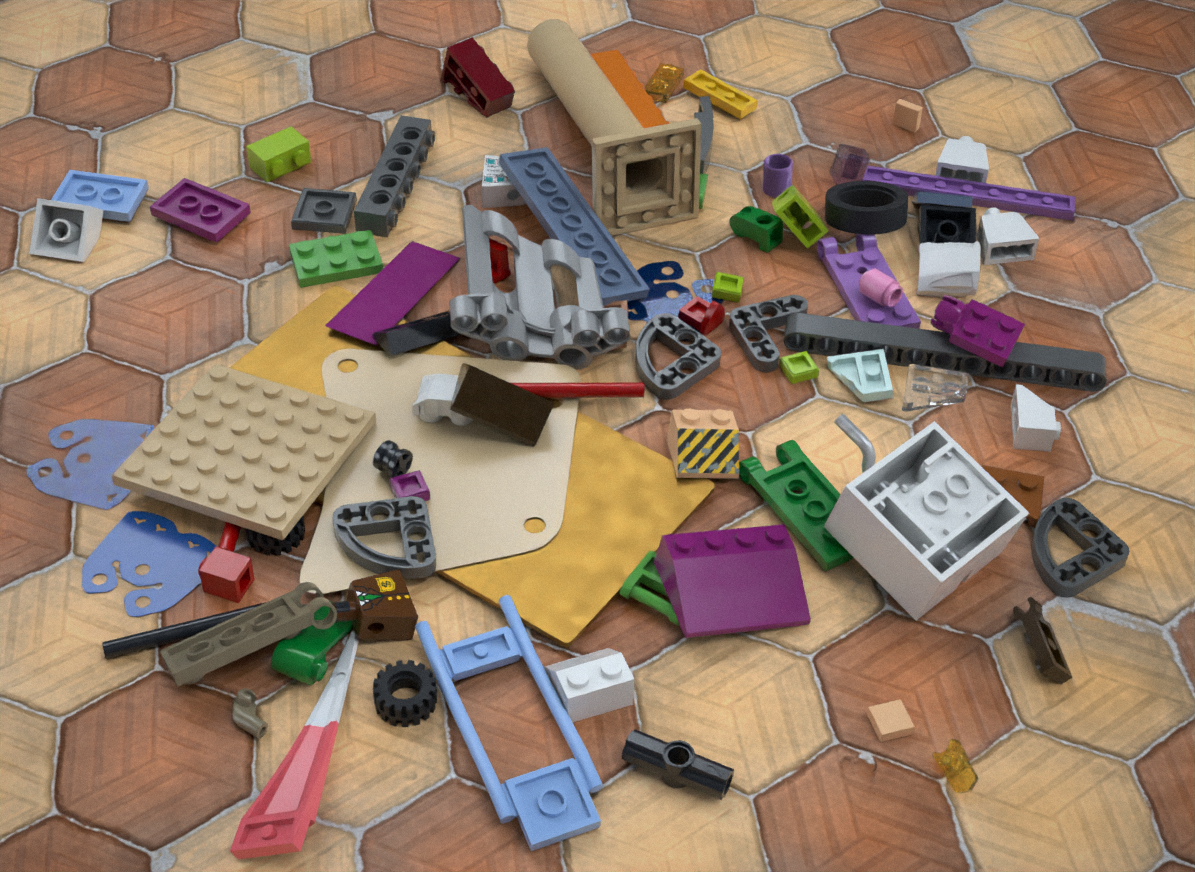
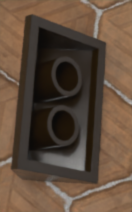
[450,363,554,447]

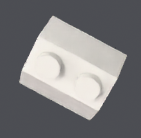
[29,198,104,262]
[544,648,634,722]

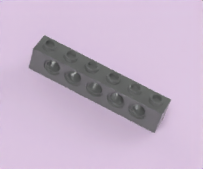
[354,115,435,237]

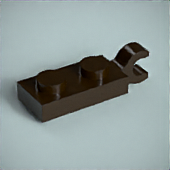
[1013,597,1073,684]

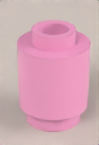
[859,268,903,307]

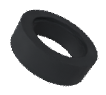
[825,181,908,235]

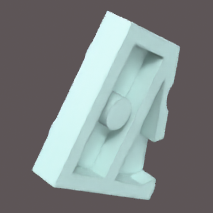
[827,349,893,402]

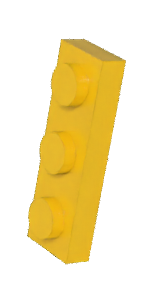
[683,69,758,119]

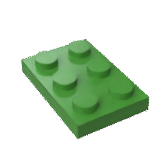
[289,230,383,288]

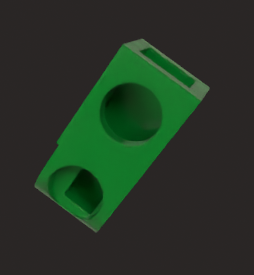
[729,206,783,253]

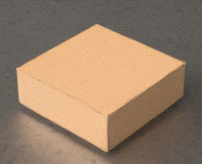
[892,99,923,133]
[867,699,915,742]

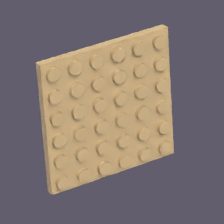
[112,364,376,540]

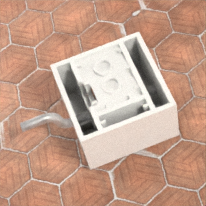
[824,414,1029,621]

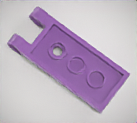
[817,234,921,329]

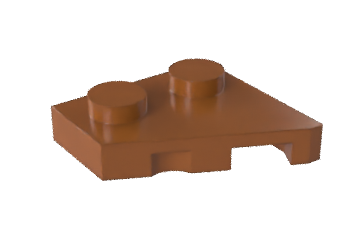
[981,465,1044,528]

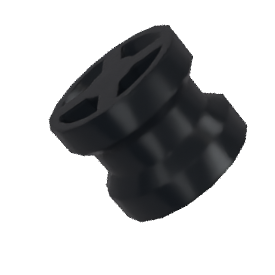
[373,440,413,478]

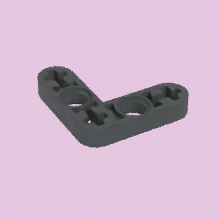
[729,295,808,373]

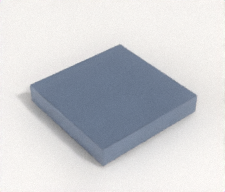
[912,191,973,208]

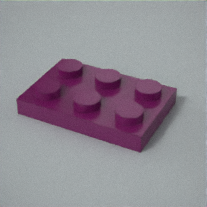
[150,178,251,243]

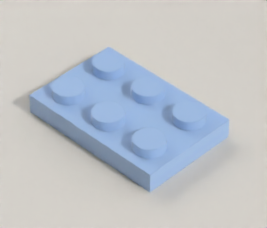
[51,170,149,222]

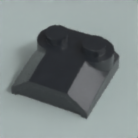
[918,204,976,254]

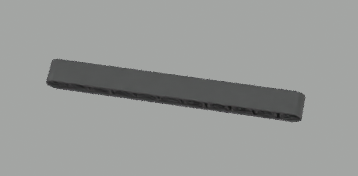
[784,313,1107,391]

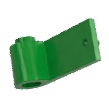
[271,601,354,685]

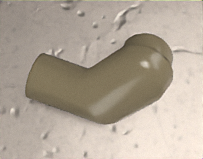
[232,689,269,739]

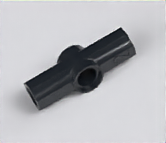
[622,729,734,800]

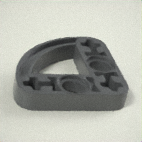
[635,313,722,400]
[332,496,436,579]
[1031,498,1130,598]

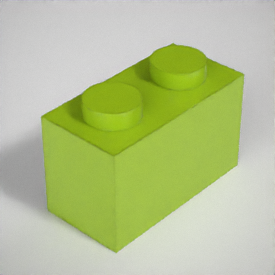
[246,126,311,182]

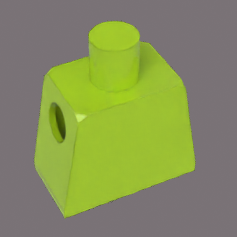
[772,185,829,249]

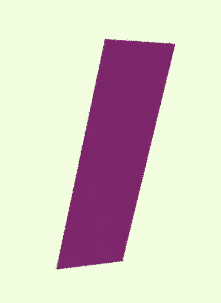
[325,241,460,345]

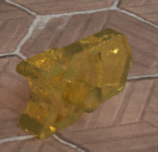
[932,739,978,793]

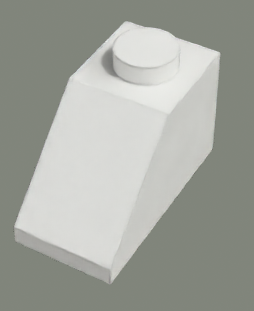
[1011,384,1061,452]

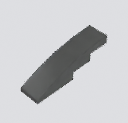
[694,96,714,174]

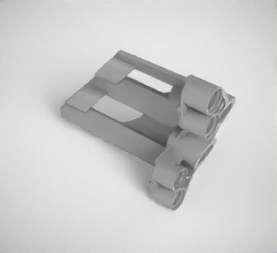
[449,205,630,369]

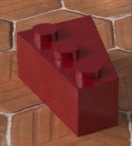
[440,37,515,118]

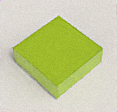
[711,272,744,302]
[779,351,819,384]

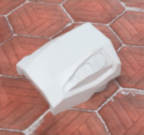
[916,241,981,297]
[412,374,473,426]

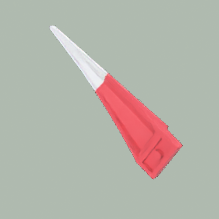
[230,630,359,859]

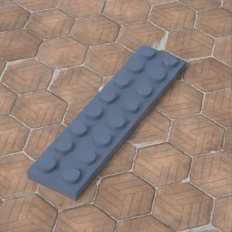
[498,147,650,306]

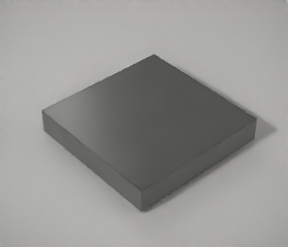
[291,188,357,234]

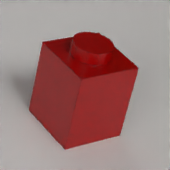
[198,547,255,603]

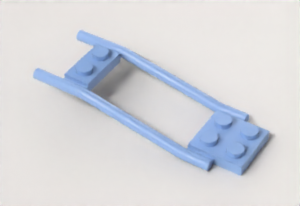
[415,595,603,851]

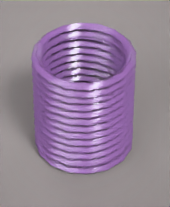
[762,154,793,198]

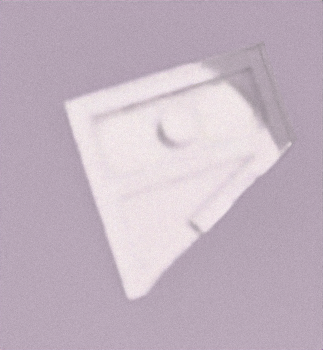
[902,364,969,412]

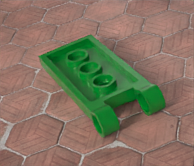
[739,440,854,571]

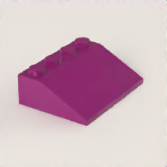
[654,524,811,638]

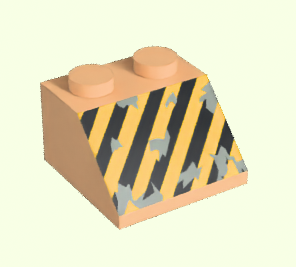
[666,409,739,479]

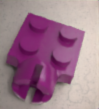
[931,295,1025,367]

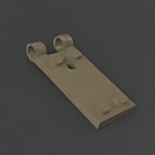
[160,582,337,686]

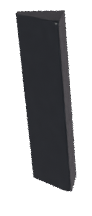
[372,310,461,355]

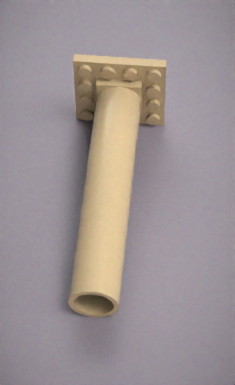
[527,19,701,236]

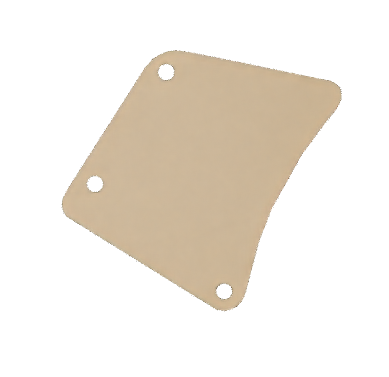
[299,349,581,594]

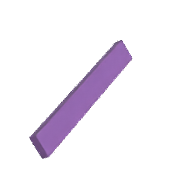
[860,165,1075,221]

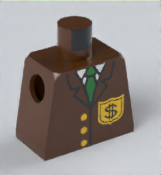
[332,570,418,640]

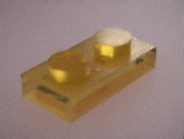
[645,63,684,103]

